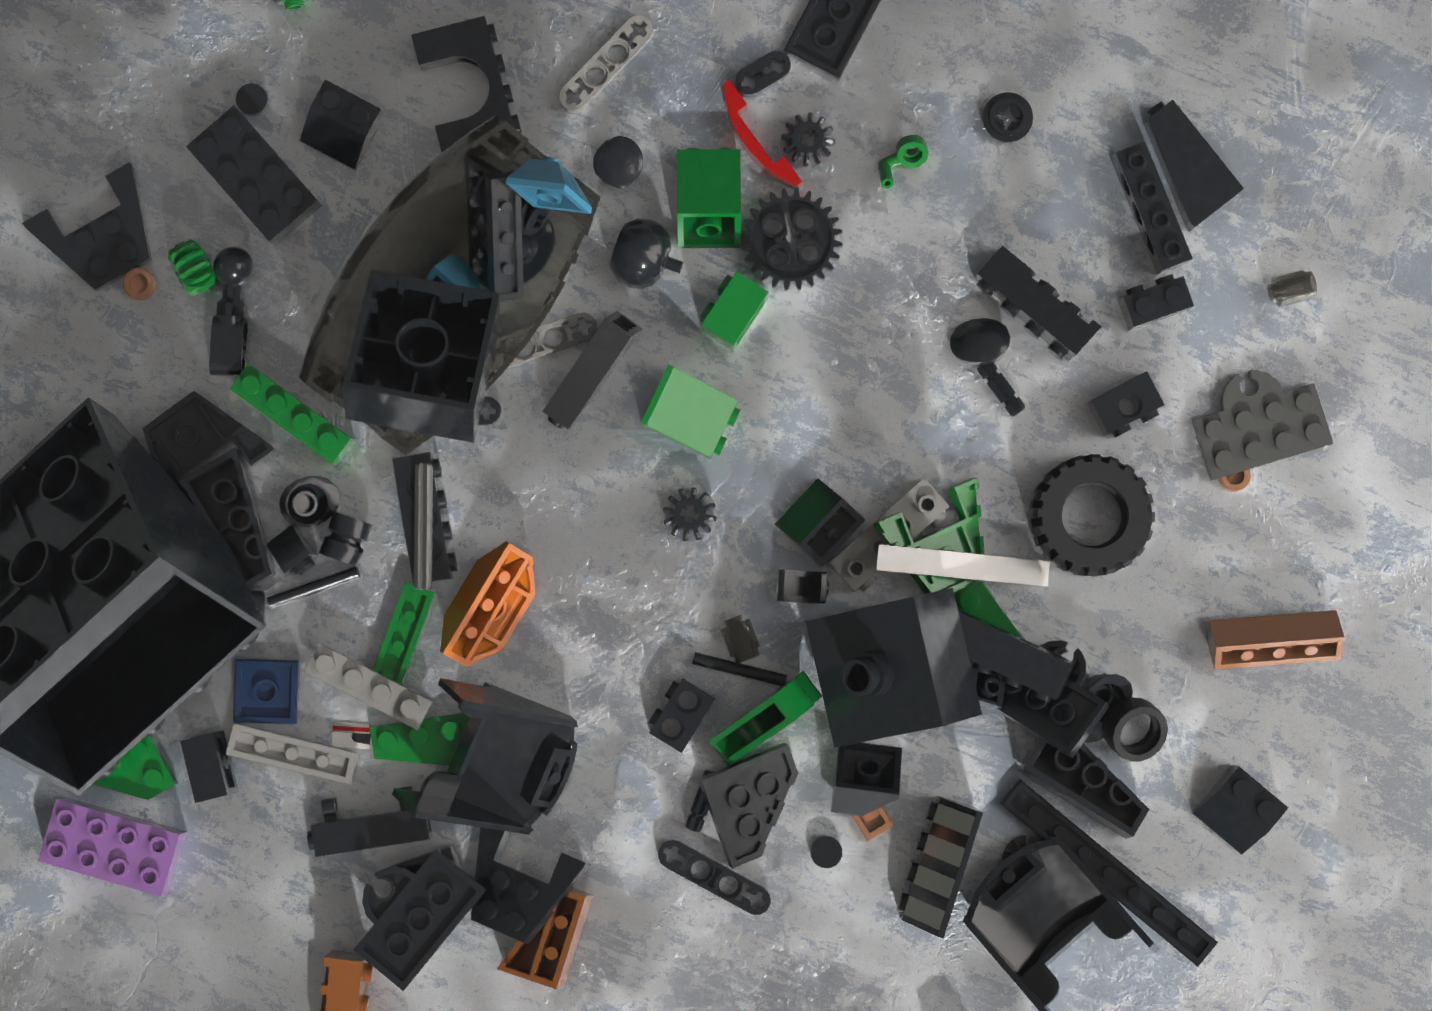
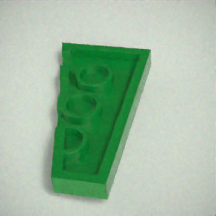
[370,713,470,766]

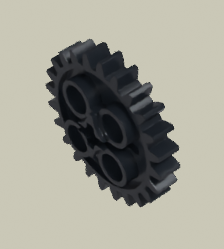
[741,188,843,292]

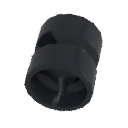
[319,511,373,567]

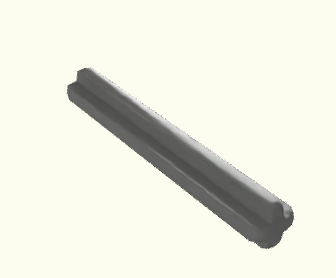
[414,463,433,590]

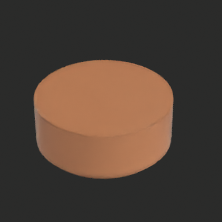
[123,268,156,301]
[1218,470,1251,492]

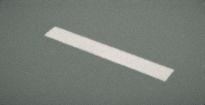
[876,544,1050,587]

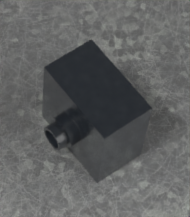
[342,269,500,443]
[805,588,982,748]

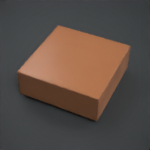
[851,807,894,842]

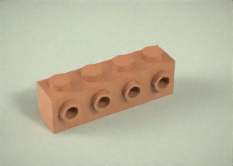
[1207,610,1345,670]

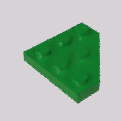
[93,736,178,800]

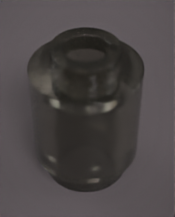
[1267,270,1317,307]
[720,615,760,664]

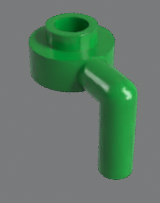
[878,135,929,189]

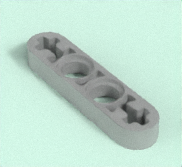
[559,15,653,114]
[490,312,598,373]

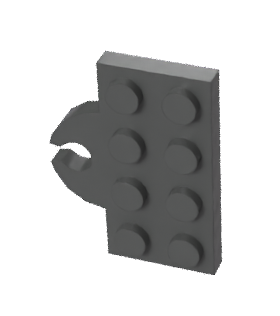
[1192,370,1334,481]

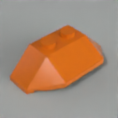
[440,541,535,667]

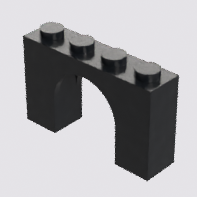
[411,16,522,162]

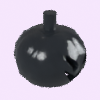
[610,218,684,289]

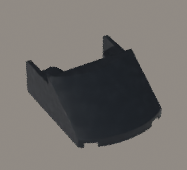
[392,678,578,835]
[963,836,1160,1011]

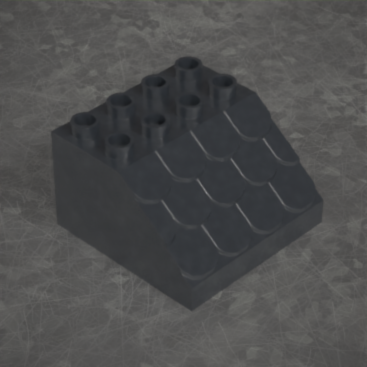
[0,397,266,797]

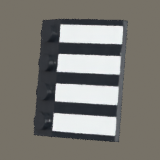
[896,796,983,939]

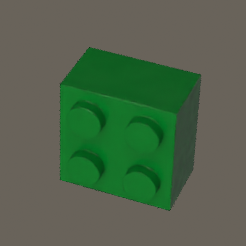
[700,271,769,352]

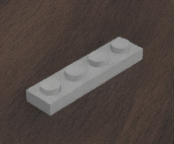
[304,643,433,730]
[226,723,359,785]

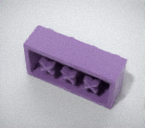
[38,797,186,897]

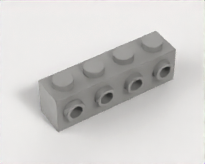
[828,478,950,592]

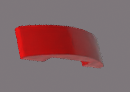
[724,79,802,189]

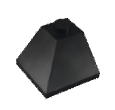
[831,742,902,816]

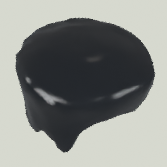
[593,136,643,188]

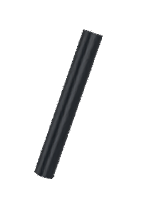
[267,566,361,609]
[692,652,787,686]

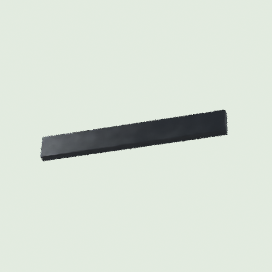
[1000,779,1218,967]

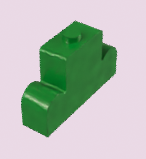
[709,671,822,766]

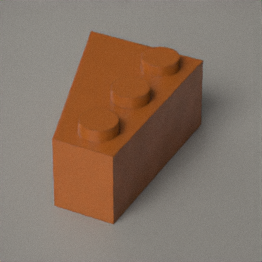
[497,888,593,989]
[320,950,374,1011]

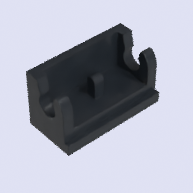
[180,730,239,803]

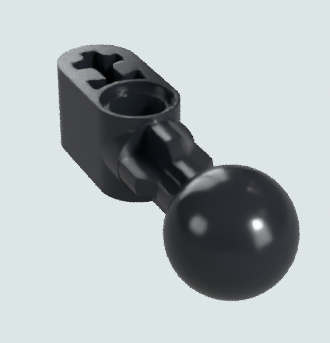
[209,247,254,377]

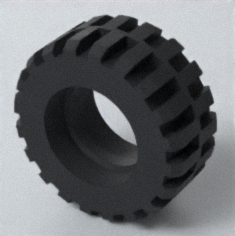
[1029,454,1155,577]

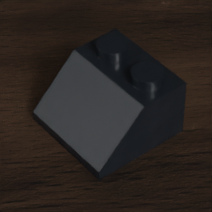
[299,79,385,171]
[1192,765,1289,855]

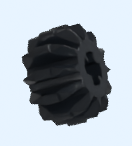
[781,112,835,167]
[663,487,717,541]

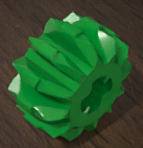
[168,239,216,296]

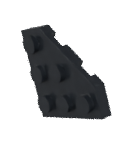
[698,742,798,868]

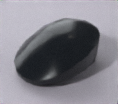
[950,318,1010,366]
[279,476,340,527]

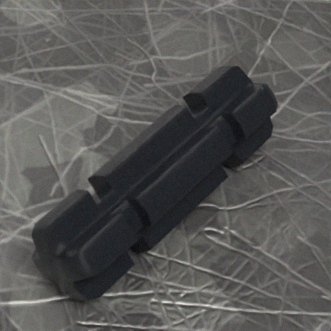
[977,363,1025,417]
[685,770,713,832]

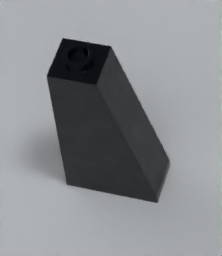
[1143,100,1244,232]
[542,311,643,430]

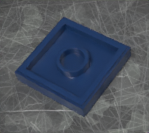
[233,659,300,724]

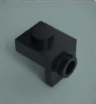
[777,569,829,604]

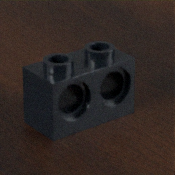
[647,678,715,753]

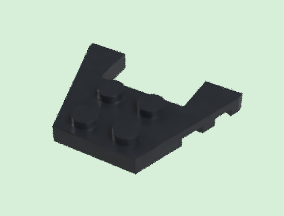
[22,162,152,291]
[142,391,276,508]
[471,828,591,944]

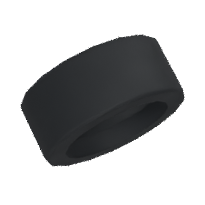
[1103,697,1168,762]

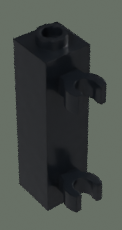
[307,786,433,857]

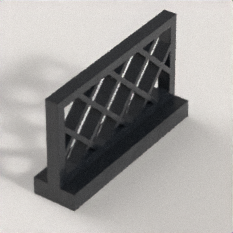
[466,155,524,302]

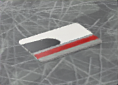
[331,722,371,749]

